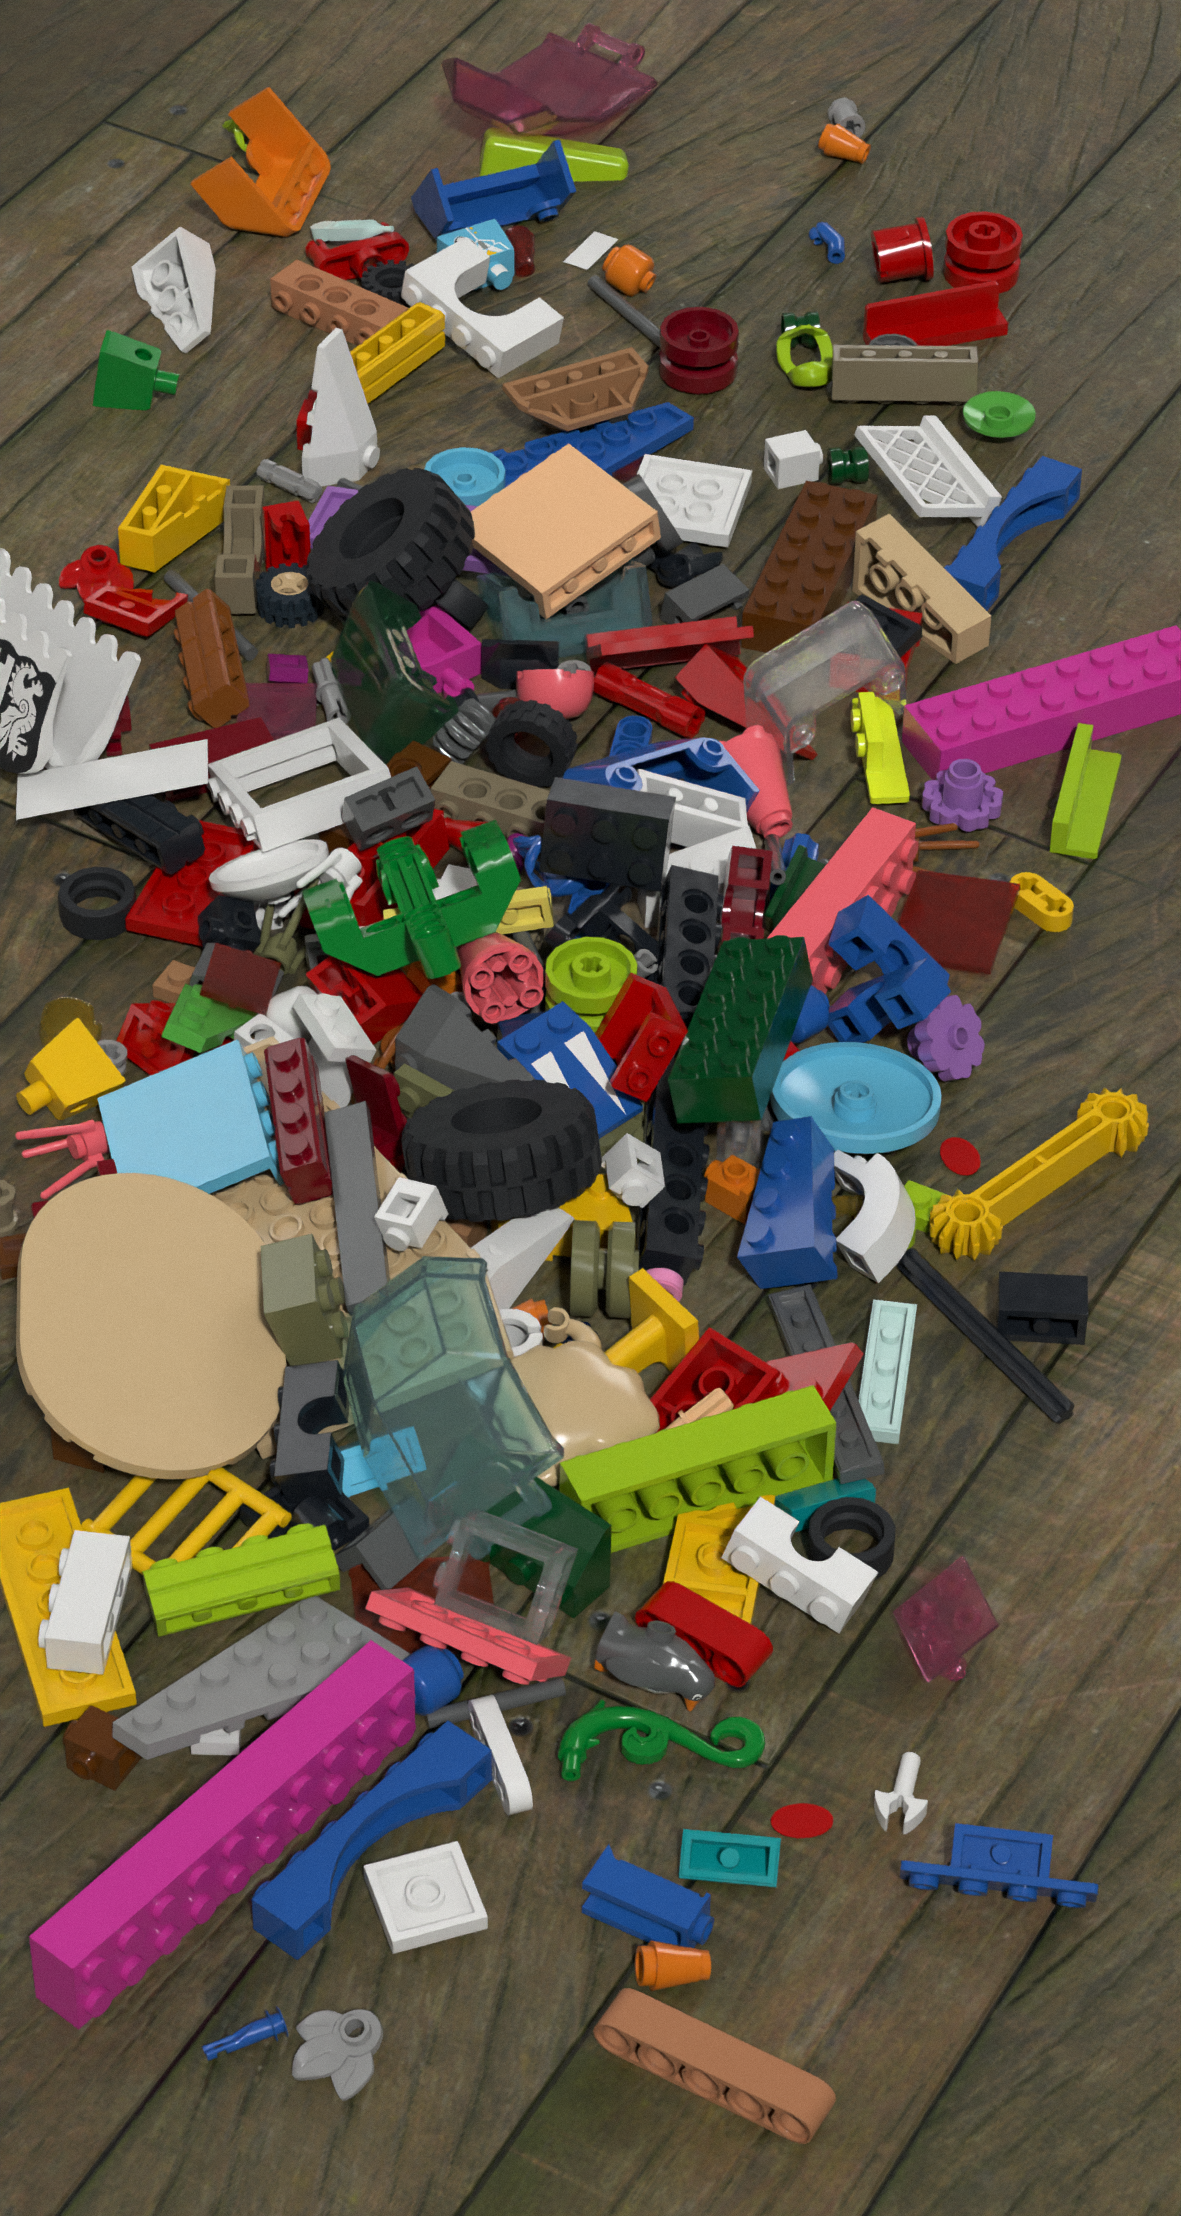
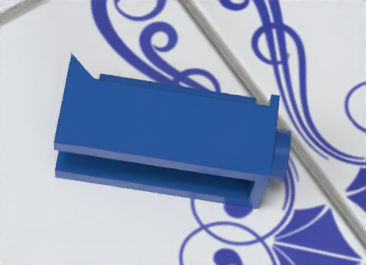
[582,1844,714,1948]

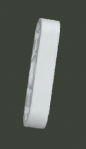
[468,1695,533,1815]

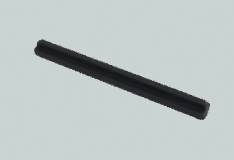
[897,1248,1075,1424]

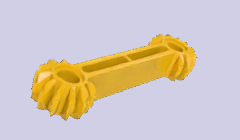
[929,1088,1149,1261]

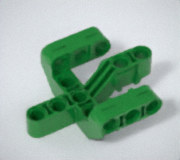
[302,819,521,979]

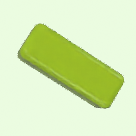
[479,127,629,181]

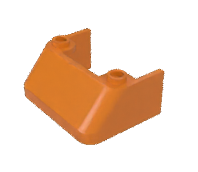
[190,87,331,237]

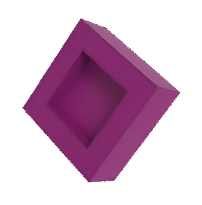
[266,653,309,687]

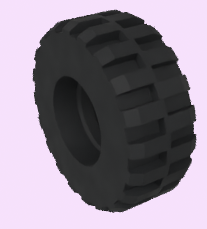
[307,468,475,633]
[401,1079,602,1222]

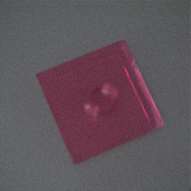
[237,683,317,740]

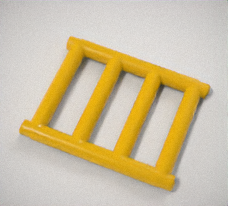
[81,1467,292,1575]

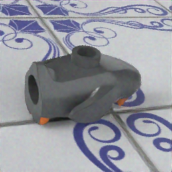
[594,1611,715,1711]

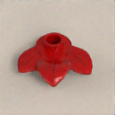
[59,545,134,602]

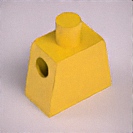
[16,1018,126,1120]

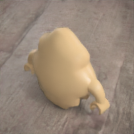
[495,1307,660,1487]

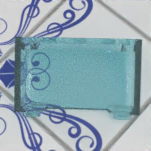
[477,558,653,658]

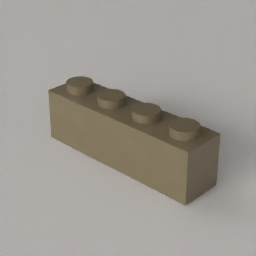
[832,345,978,405]

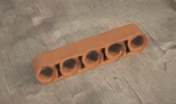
[593,1988,836,2144]

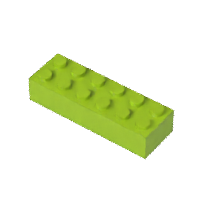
[560,1385,836,1553]

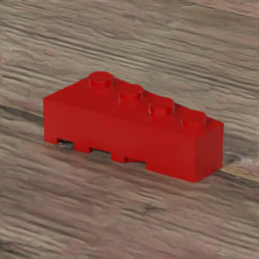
[294,809,450,930]

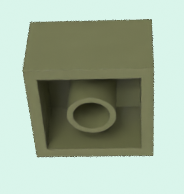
[260,1233,348,1366]

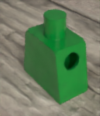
[92,330,180,411]

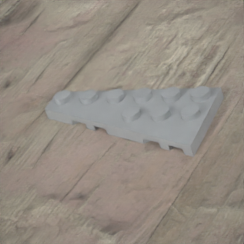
[112,1596,411,1760]

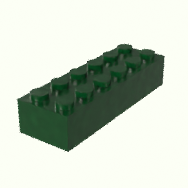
[668,935,813,1123]

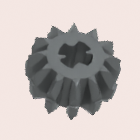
[433,698,496,764]

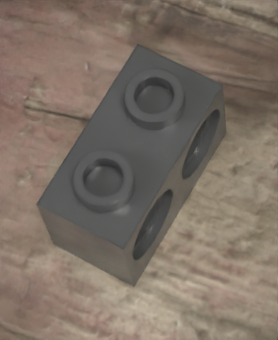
[342,766,435,851]

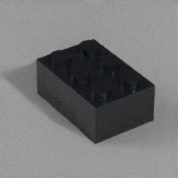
[539,777,676,891]

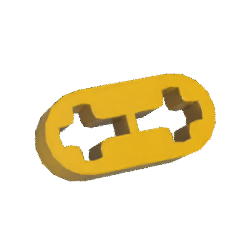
[1008,872,1074,932]

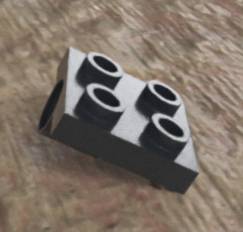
[240,1486,369,1551]

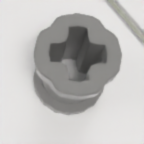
[827,98,865,137]

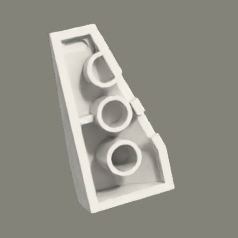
[131,227,216,354]
[302,328,380,486]

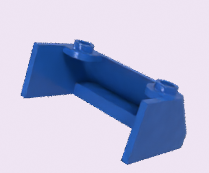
[411,140,576,241]
[562,737,760,812]

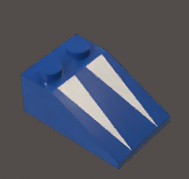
[497,1001,643,1139]

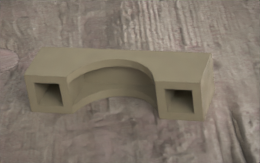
[214,485,266,615]

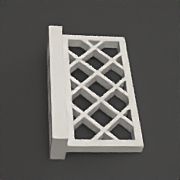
[854,416,1002,527]

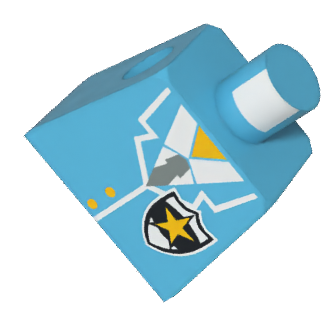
[437,219,514,291]

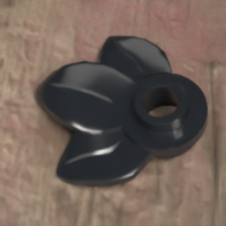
[649,542,723,588]

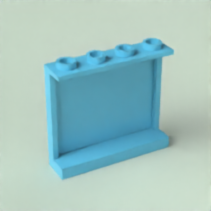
[97,1039,284,1194]

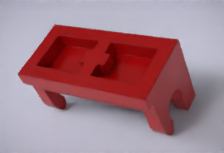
[262,500,311,571]

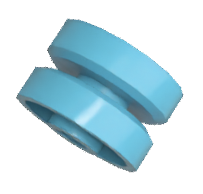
[425,447,506,506]

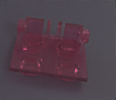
[893,1555,999,1683]

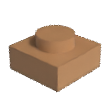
[152,960,195,1003]

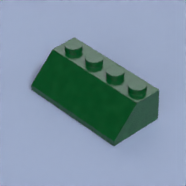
[433,1434,612,1619]

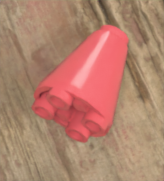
[719,725,793,838]
[457,932,544,1024]

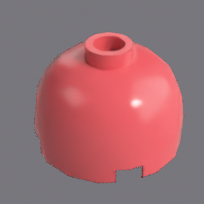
[516,669,594,720]

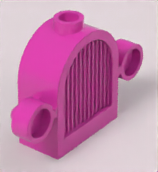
[371,605,482,700]

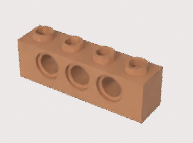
[270,259,408,346]

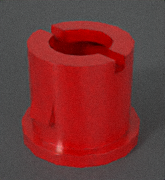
[871,216,934,283]

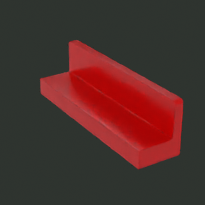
[863,281,1008,346]

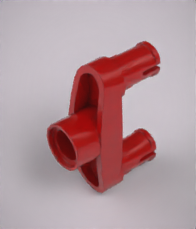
[305,222,409,280]

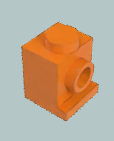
[704,1154,760,1225]

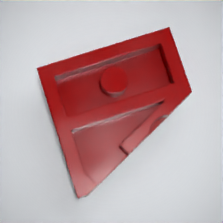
[84,585,188,637]

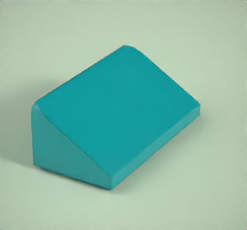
[775,1478,876,1533]
[679,1829,781,1888]

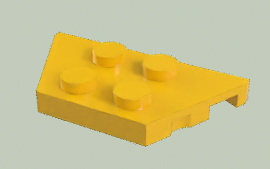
[663,1495,775,1624]

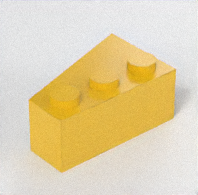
[118,465,230,572]

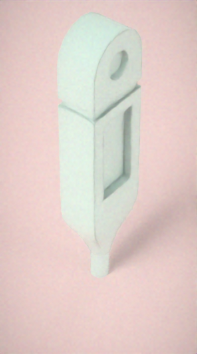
[310,220,394,241]

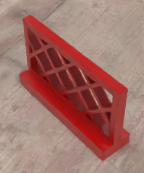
[584,616,754,672]

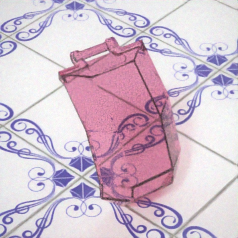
[442,23,658,136]

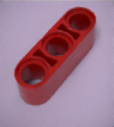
[635,1581,773,1687]

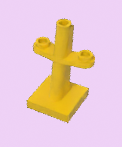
[553,1268,699,1373]

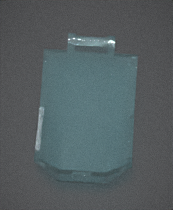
[343,1256,564,1560]

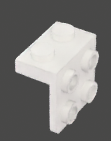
[293,993,377,1108]

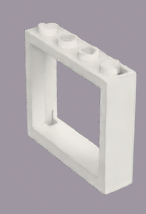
[206,718,391,852]

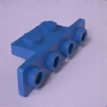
[900,1823,1099,1908]

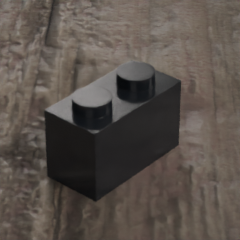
[996,1271,1088,1345]

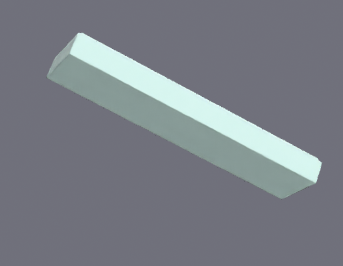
[859,1299,917,1444]

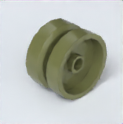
[570,1220,639,1318]

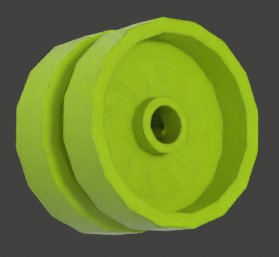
[545,937,638,1033]

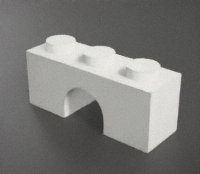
[721,1497,878,1634]

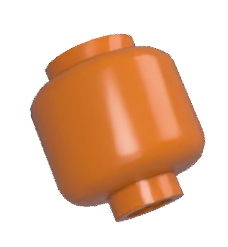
[602,244,656,297]

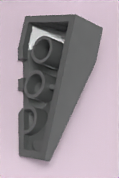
[395,984,535,1091]

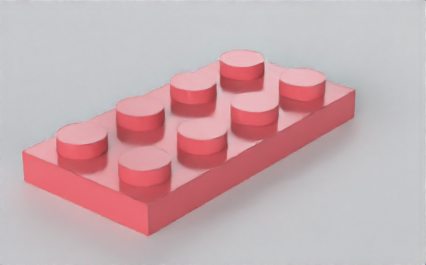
[365,1588,571,1685]

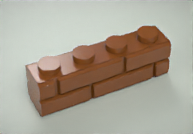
[174,589,249,728]

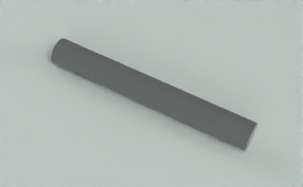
[424,1677,566,1729]

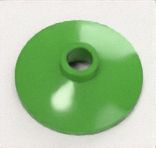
[963,391,1036,438]

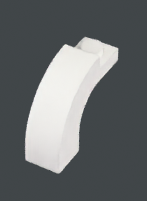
[834,1150,915,1283]

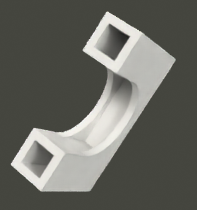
[401,237,564,378]

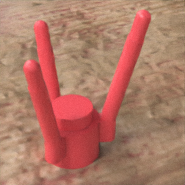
[15,1119,110,1200]

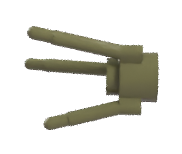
[254,877,319,976]

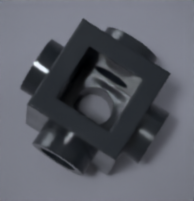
[197,895,261,958]

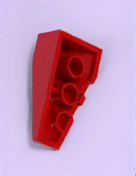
[675,644,818,760]
[650,1327,781,1433]

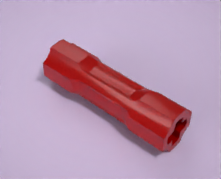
[593,662,705,739]

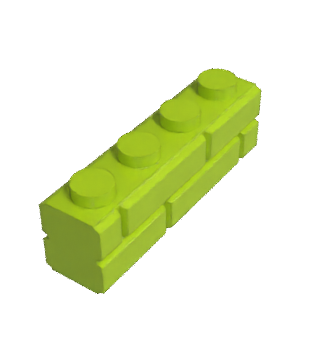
[142,1523,340,1637]

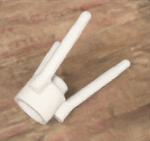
[278,848,363,918]

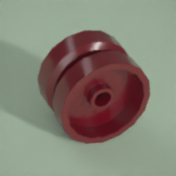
[659,307,739,394]

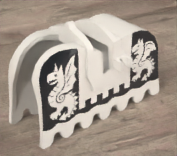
[0,548,141,774]

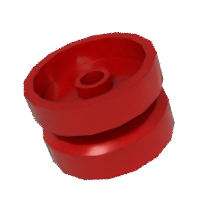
[943,211,1023,294]

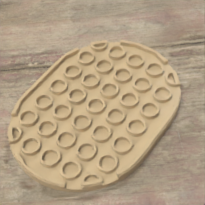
[16,1173,286,1479]

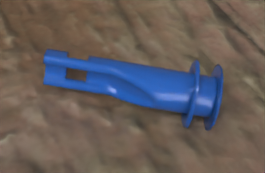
[202,2006,288,2061]

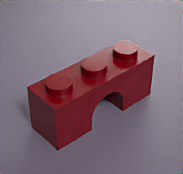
[717,846,773,954]

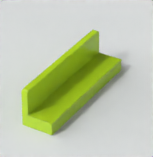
[1050,723,1121,859]

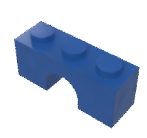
[828,895,950,984]
[828,958,951,1043]

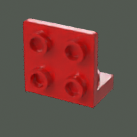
[116,1000,234,1075]

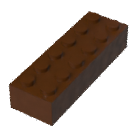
[741,481,878,663]

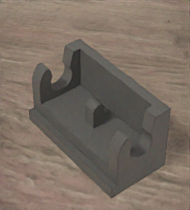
[660,564,749,624]

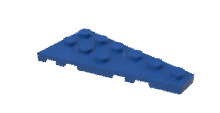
[491,402,694,487]

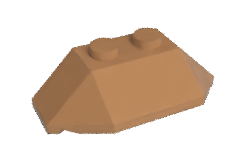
[502,347,649,431]

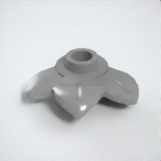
[292,2009,383,2101]

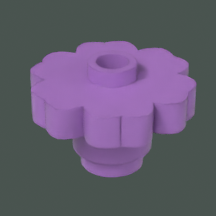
[922,759,1003,832]
[907,995,985,1082]

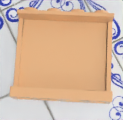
[471,444,661,619]

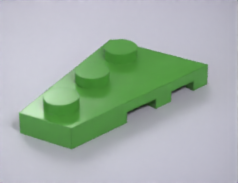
[161,984,258,1053]

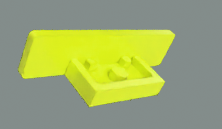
[851,692,910,804]

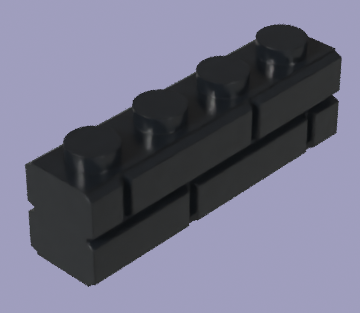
[73,794,205,875]

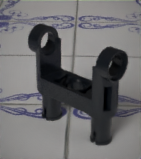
[544,883,657,982]

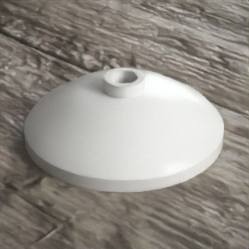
[209,839,329,904]

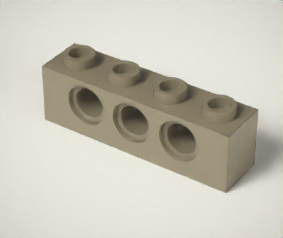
[430,761,550,853]

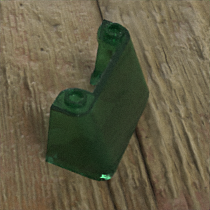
[331,581,459,765]

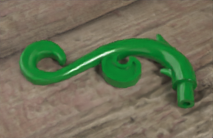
[558,1700,765,1781]

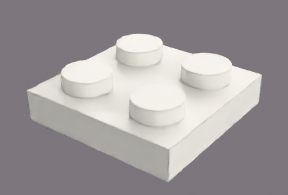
[364,1841,488,1954]

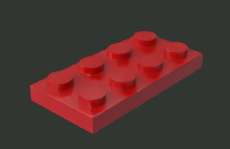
[125,820,260,946]

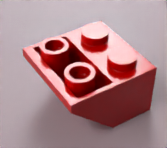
[305,956,423,1045]

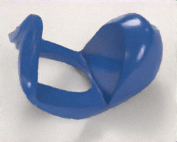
[513,835,588,897]

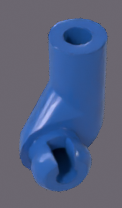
[809,222,845,264]

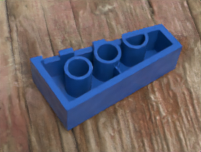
[737,1116,838,1289]

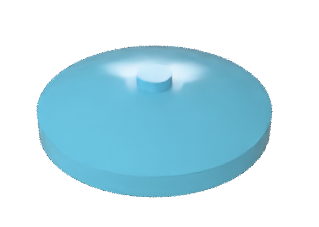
[771,1042,942,1154]

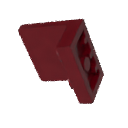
[345,1055,407,1161]

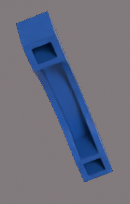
[944,456,1082,611]
[252,1720,492,1961]

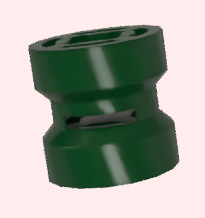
[781,312,820,348]
[827,446,869,485]

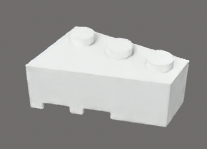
[637,826,765,928]

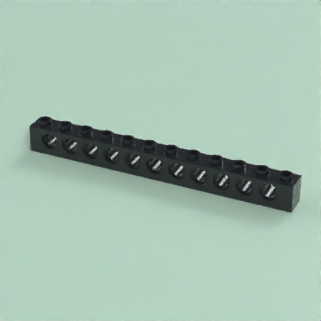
[636,865,724,1285]

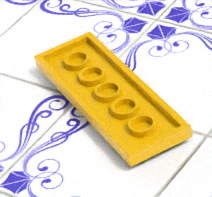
[0,1487,137,1727]

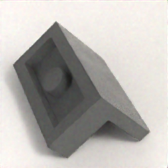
[335,1496,445,1590]

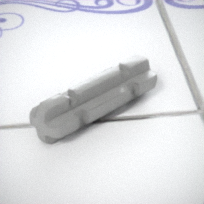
[256,459,323,503]

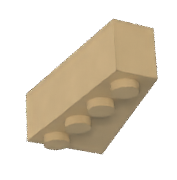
[852,514,991,664]

